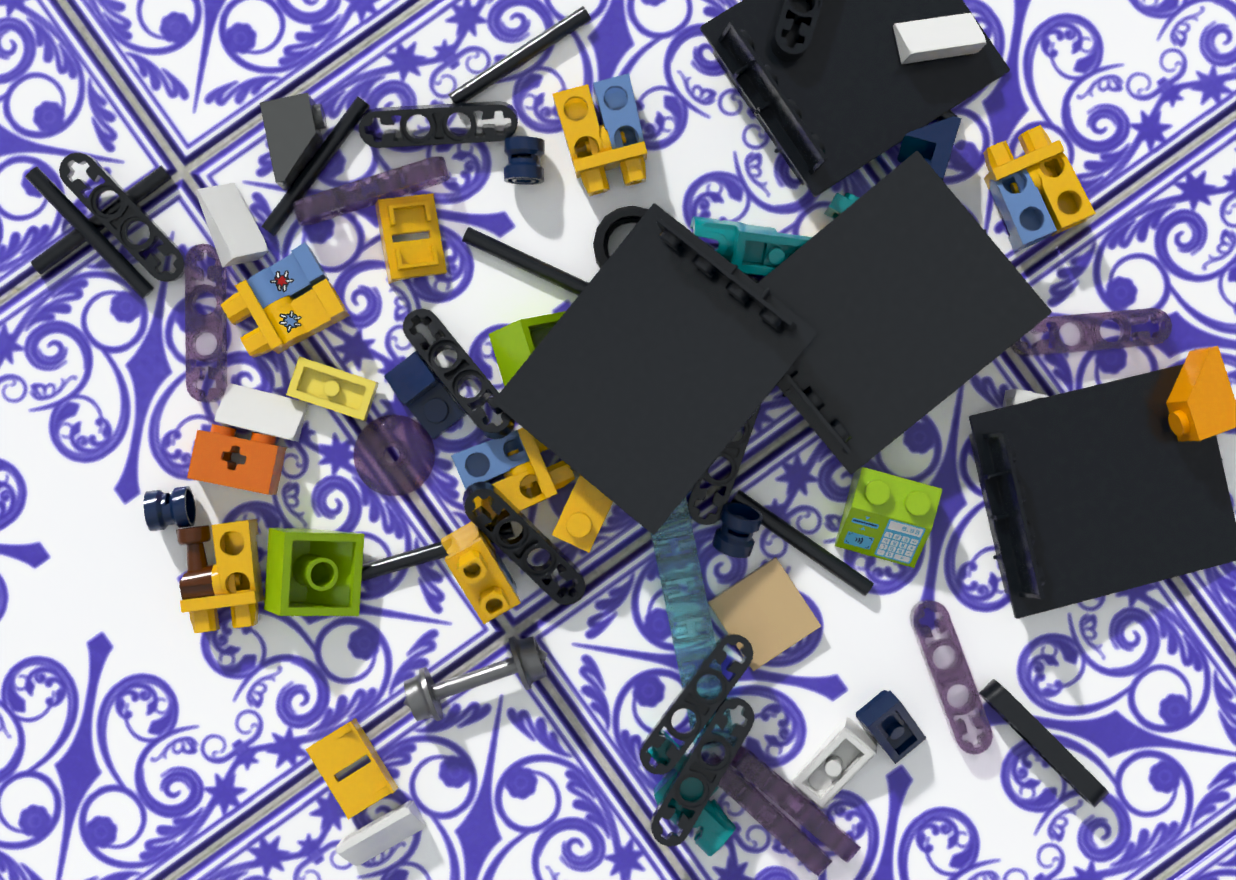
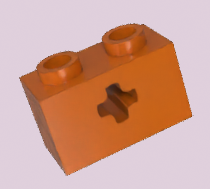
[187,424,287,495]

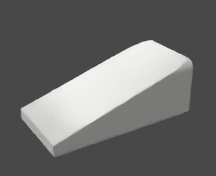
[195,183,269,268]
[791,717,878,809]

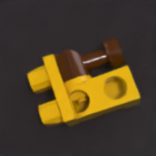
[176,519,264,633]

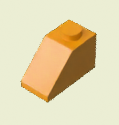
[1166,346,1236,442]

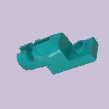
[690,216,812,276]
[647,729,736,856]

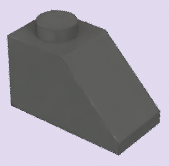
[260,93,327,190]

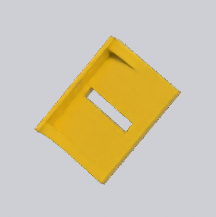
[375,193,447,284]
[305,718,399,820]

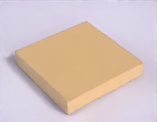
[708,557,821,671]

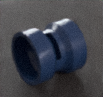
[504,136,545,185]
[143,486,196,531]
[712,502,763,558]

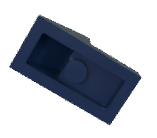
[897,116,962,180]
[384,351,466,440]
[856,690,926,764]

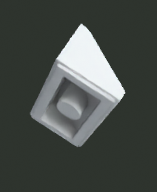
[893,13,987,64]
[214,383,308,442]
[335,800,426,866]

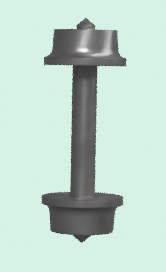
[403,636,548,721]

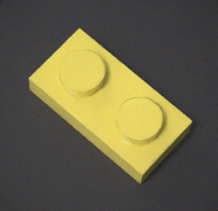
[286,356,379,421]

